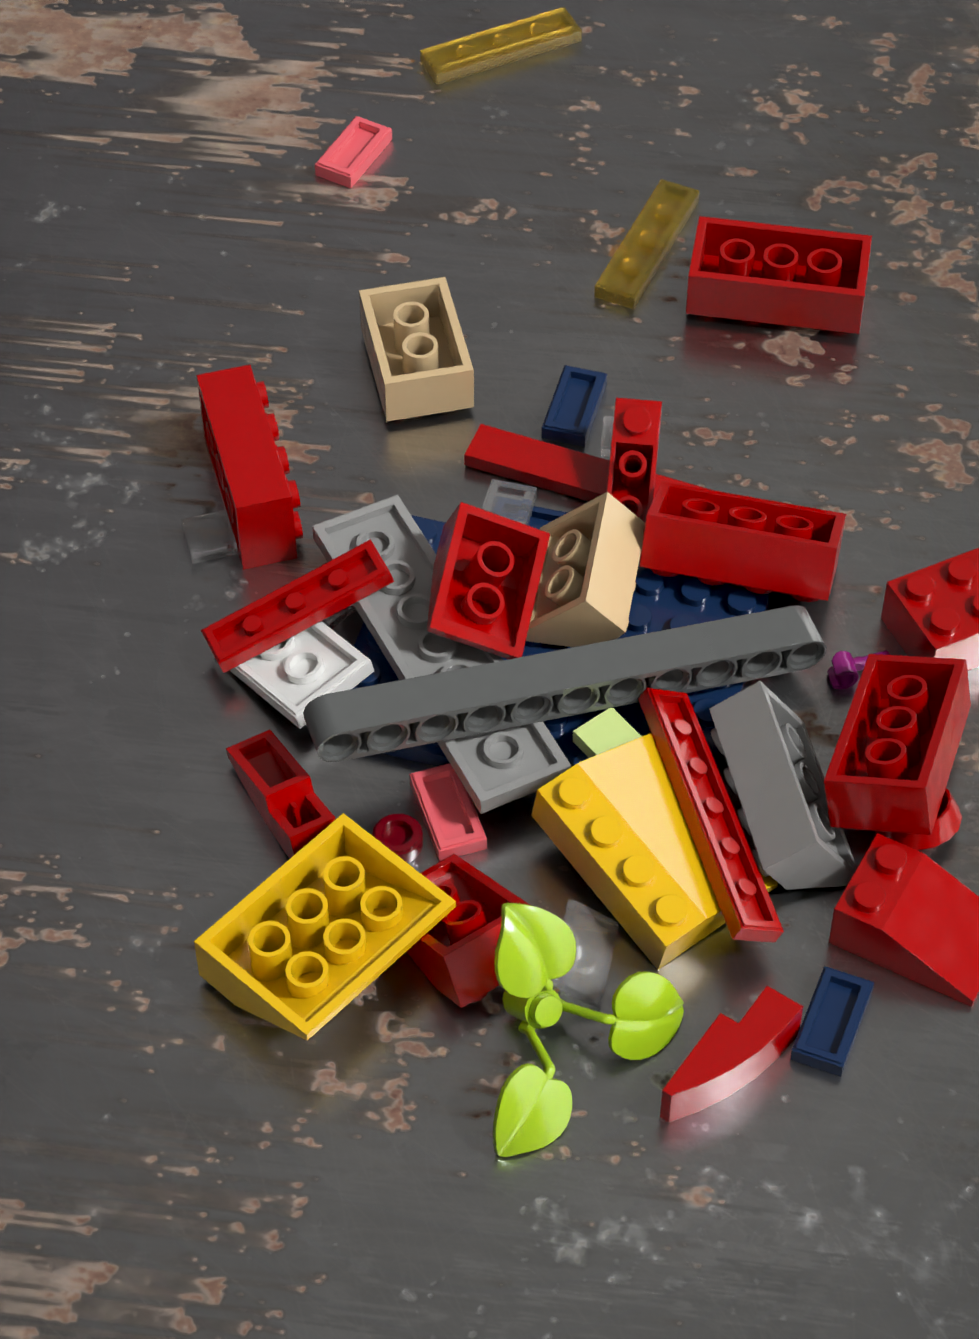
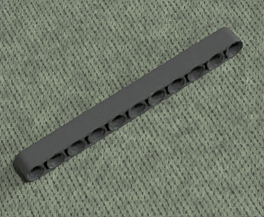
[303,606,827,762]

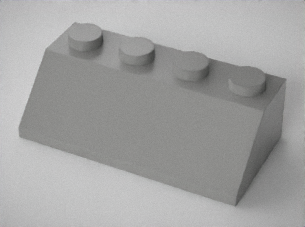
[709,681,857,889]

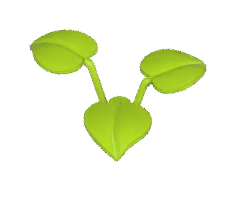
[493,903,684,1157]

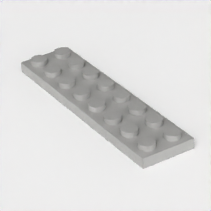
[312,495,571,814]

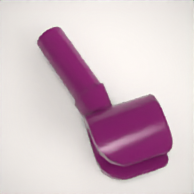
[827,650,890,689]

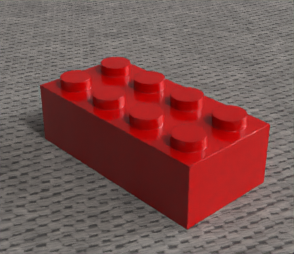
[686,216,872,334]
[196,364,303,570]
[639,481,846,602]
[881,548,979,671]
[824,654,971,835]

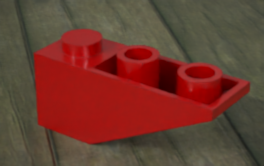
[607,397,662,523]

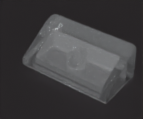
[552,900,619,1012]

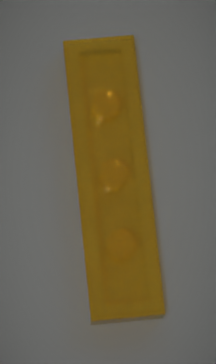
[420,7,582,85]
[594,179,700,309]

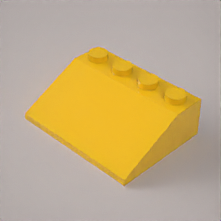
[531,733,778,970]
[194,813,456,1041]

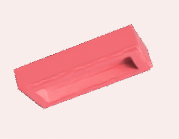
[315,116,392,189]
[409,763,487,862]

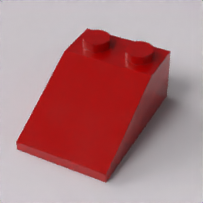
[427,502,550,659]
[828,833,979,1007]
[406,854,530,1008]

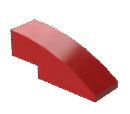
[226,729,336,858]
[660,986,803,1122]

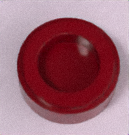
[372,813,423,863]

